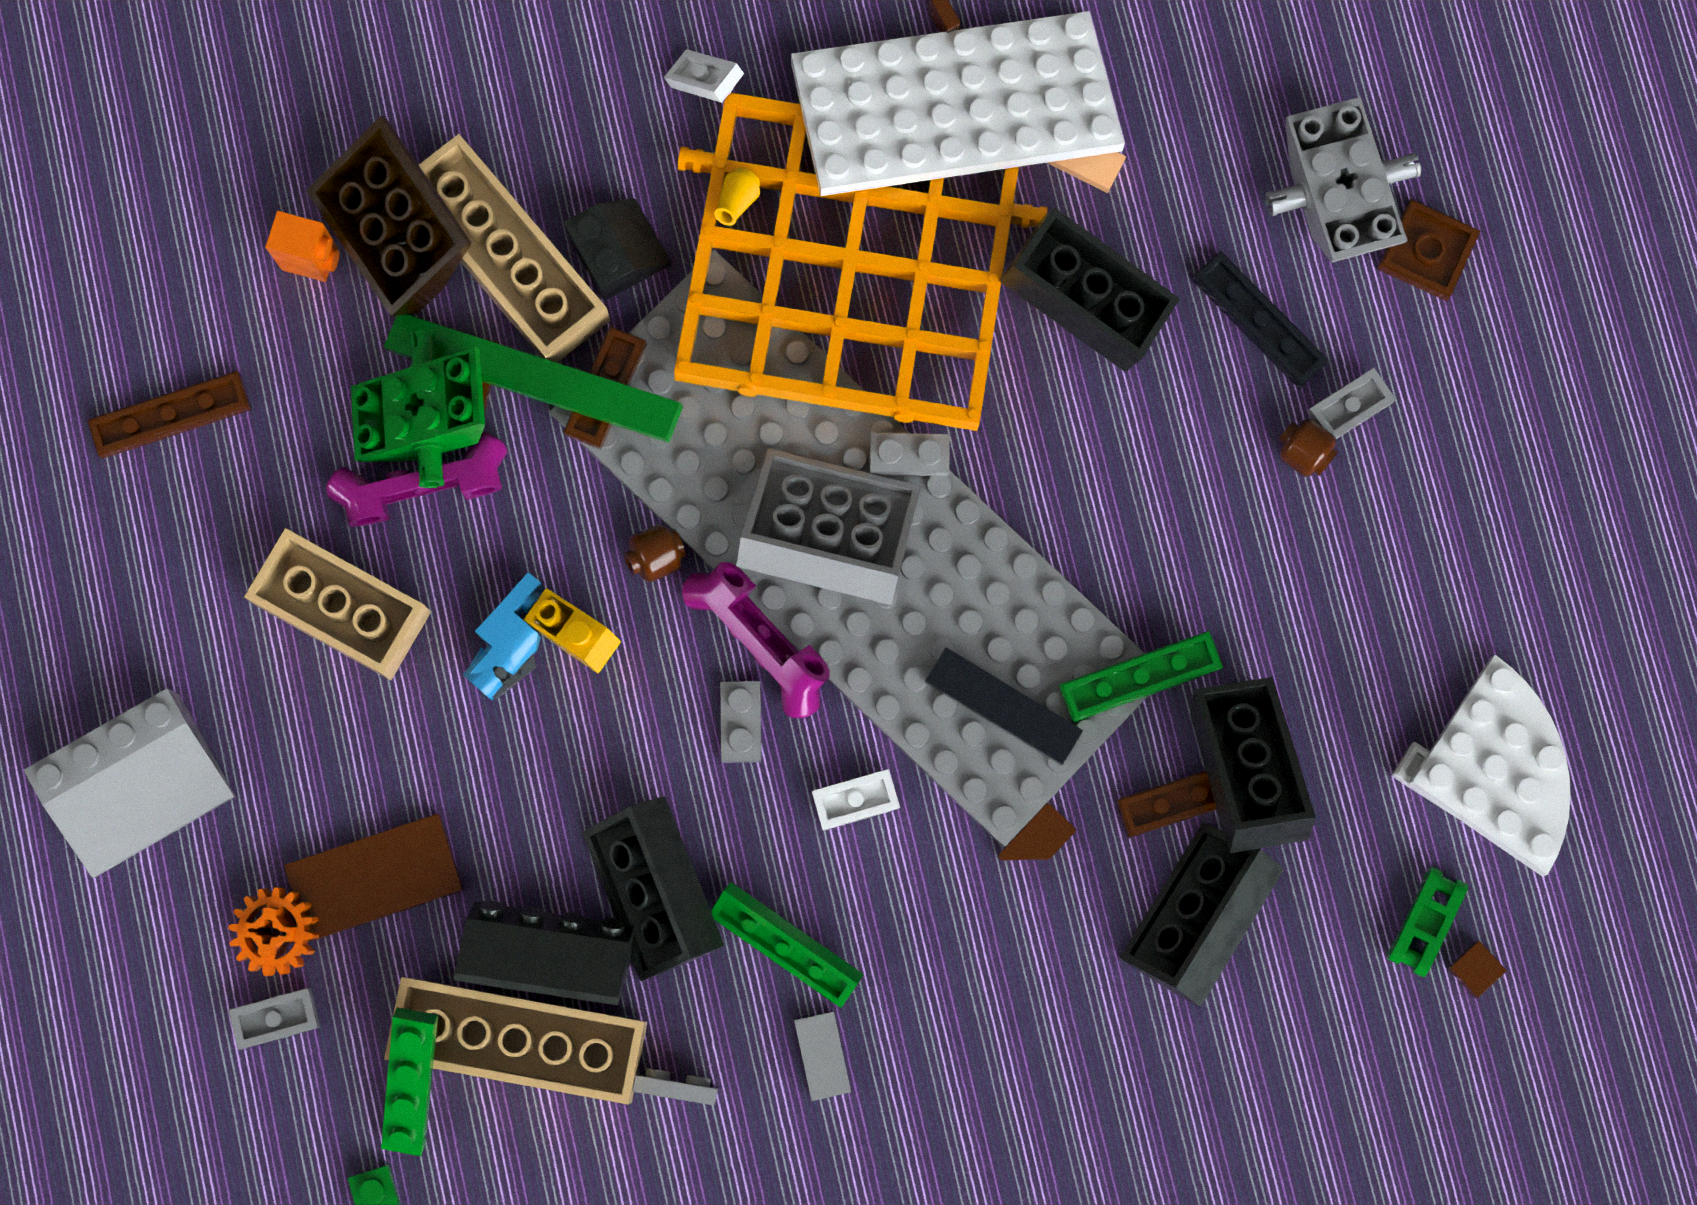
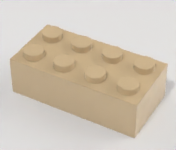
[244,528,431,680]

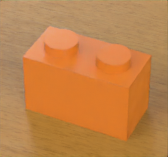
[265,211,340,282]

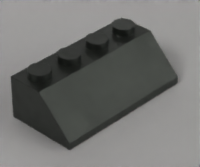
[582,796,725,981]
[1119,822,1284,1007]
[454,900,634,1005]

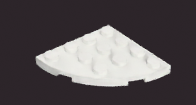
[1408,655,1571,877]

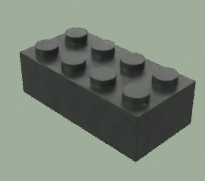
[999,207,1180,372]
[1190,677,1316,853]

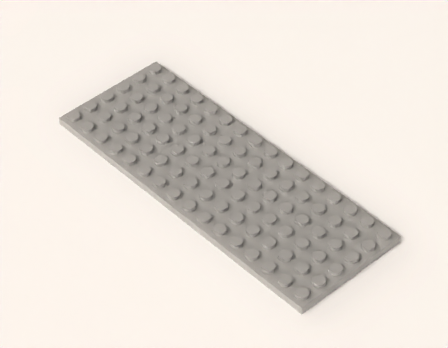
[550,249,1148,848]

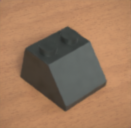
[563,198,672,301]

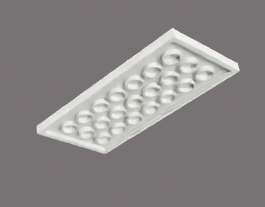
[791,11,1125,196]

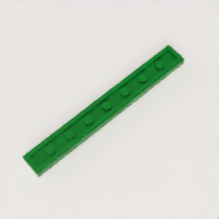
[384,315,683,443]

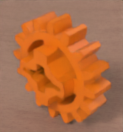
[228,887,320,976]

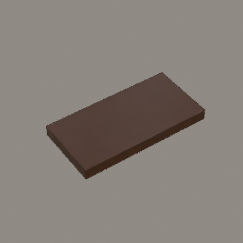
[284,814,464,942]

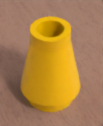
[714,168,760,226]

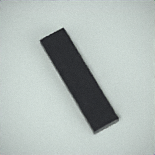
[1191,251,1329,389]
[925,647,1083,766]

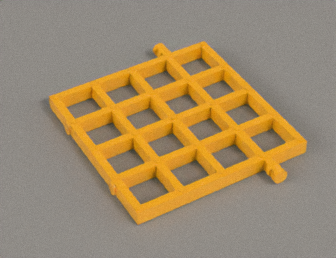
[674,93,1048,431]

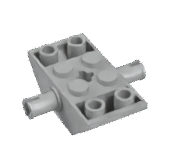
[1265,97,1421,263]

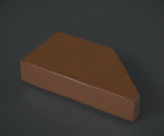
[997,803,1077,861]

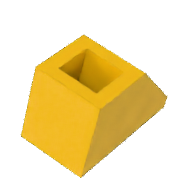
[523,588,621,674]

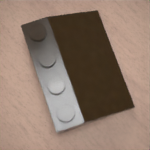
[306,116,472,316]

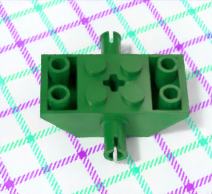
[351,330,485,488]

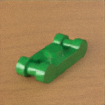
[1386,866,1468,978]

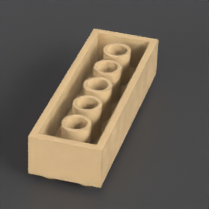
[419,134,611,363]
[384,977,647,1105]

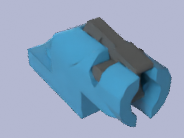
[462,572,544,700]

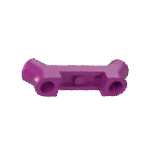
[326,432,508,527]
[682,562,830,718]

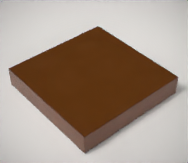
[1377,199,1481,301]

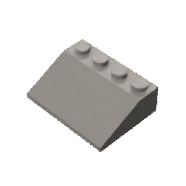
[736,448,921,605]
[23,688,236,878]

